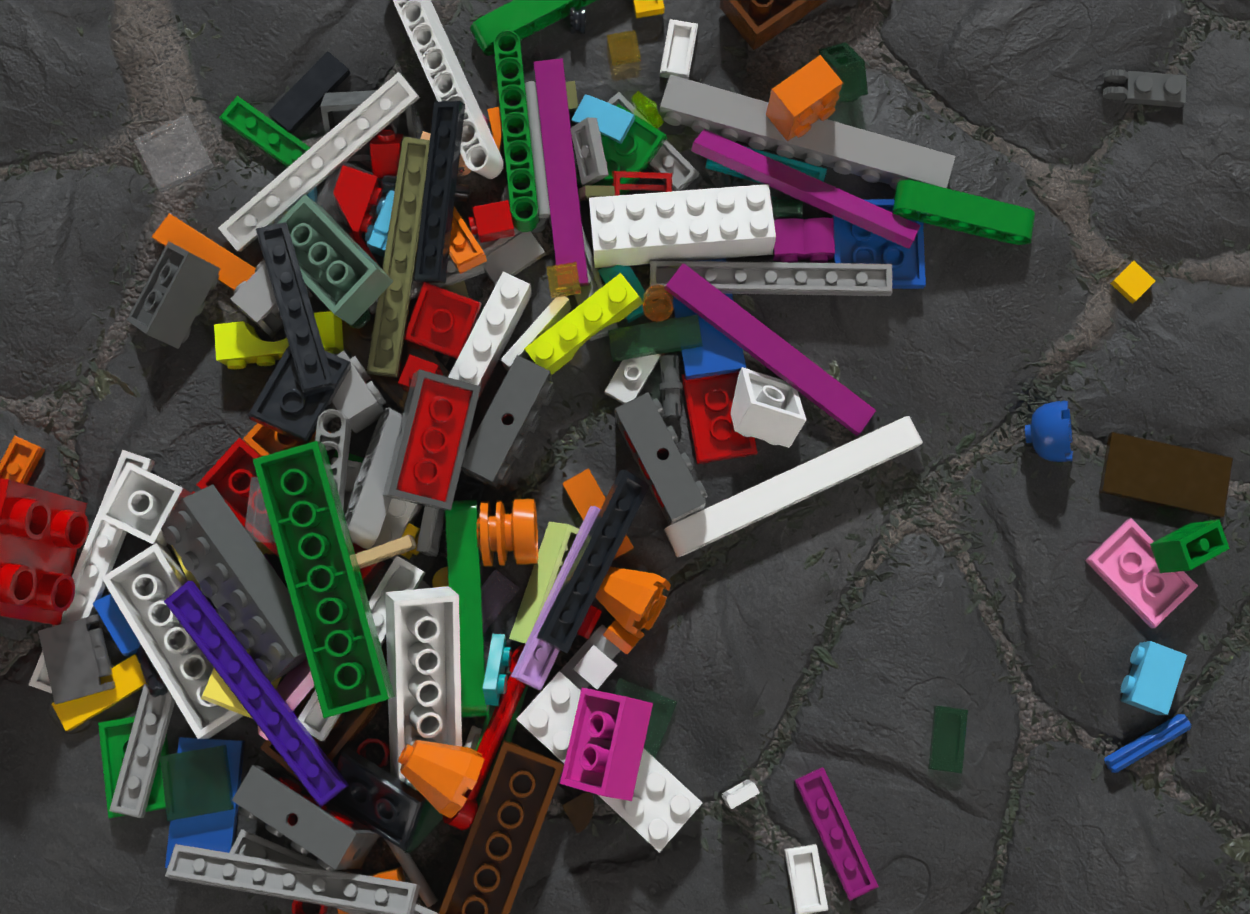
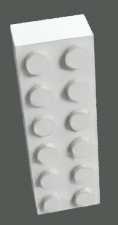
[589,184,776,268]
[102,543,244,739]
[385,586,462,790]
[517,671,702,852]

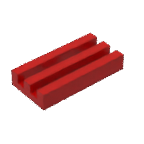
[612,171,672,196]

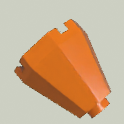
[595,567,671,639]
[398,740,484,819]

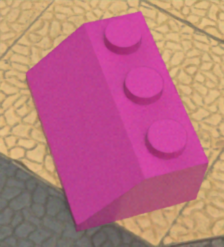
[560,687,653,801]

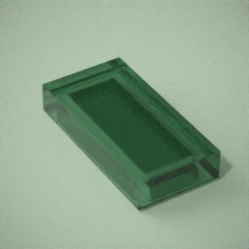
[928,706,968,773]

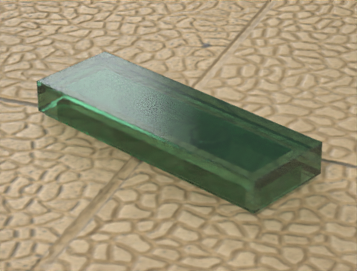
[608,314,703,362]

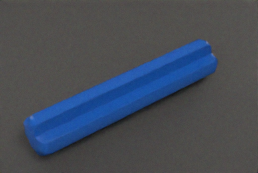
[1104,714,1192,773]

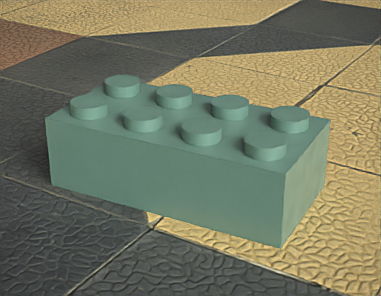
[277,194,393,325]

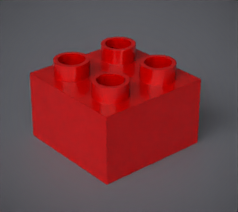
[0,478,89,625]

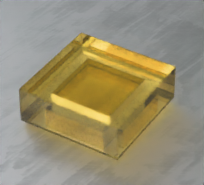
[607,30,641,66]
[546,262,581,298]

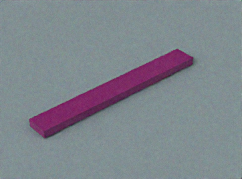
[534,58,589,289]
[691,129,921,249]
[664,263,876,436]

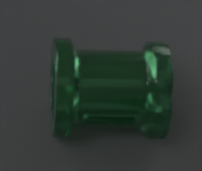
[771,196,803,220]

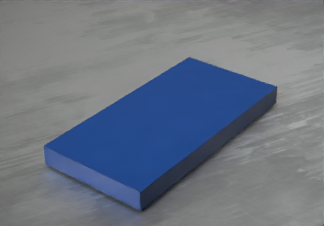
[671,258,746,380]
[165,737,245,868]

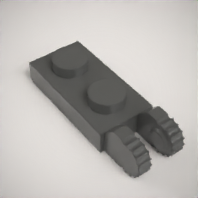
[1103,69,1187,107]

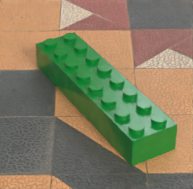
[253,441,395,718]

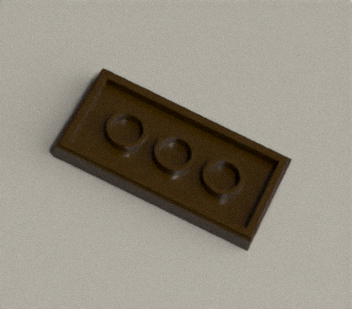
[342,308,450,412]
[1099,432,1233,519]

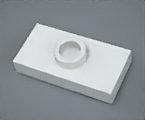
[604,340,661,404]

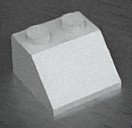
[730,367,806,448]
[98,462,191,547]

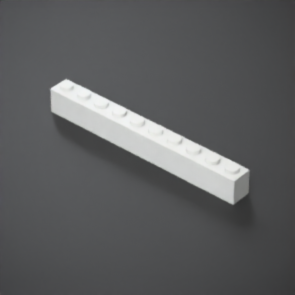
[370,272,532,560]

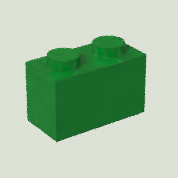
[1150,519,1230,573]

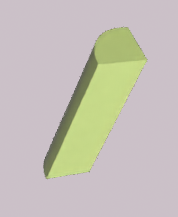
[509,522,579,644]

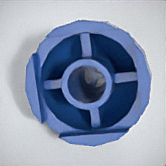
[1025,401,1073,462]

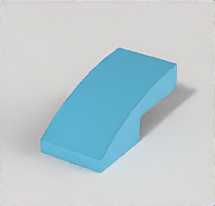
[571,94,635,144]

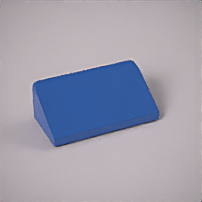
[92,594,141,657]

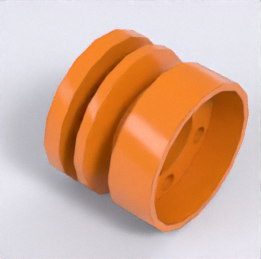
[477,499,538,567]

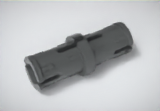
[659,355,683,418]

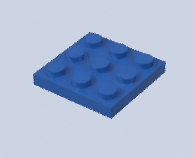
[832,199,926,289]

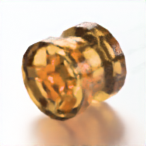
[643,284,673,322]

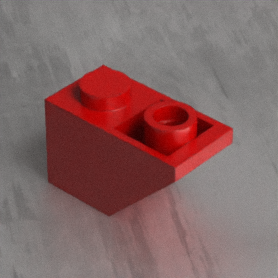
[333,165,382,240]

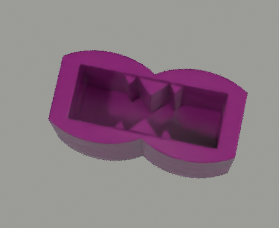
[773,218,835,263]

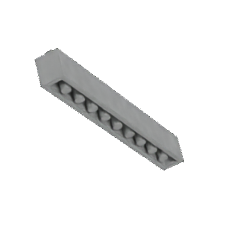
[659,74,956,190]

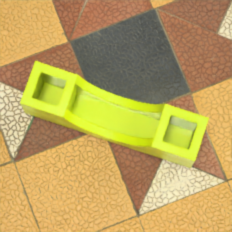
[524,273,643,375]
[214,311,344,369]

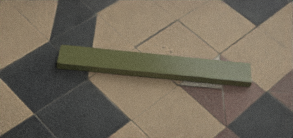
[367,136,430,378]

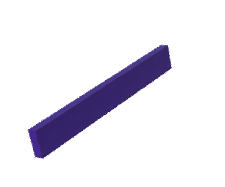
[164,581,349,808]

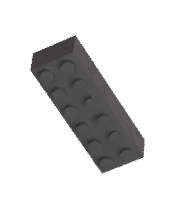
[161,485,307,683]

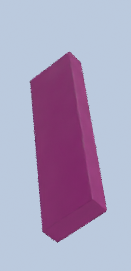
[794,767,879,901]

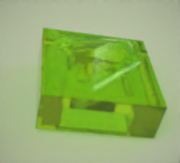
[631,91,664,129]

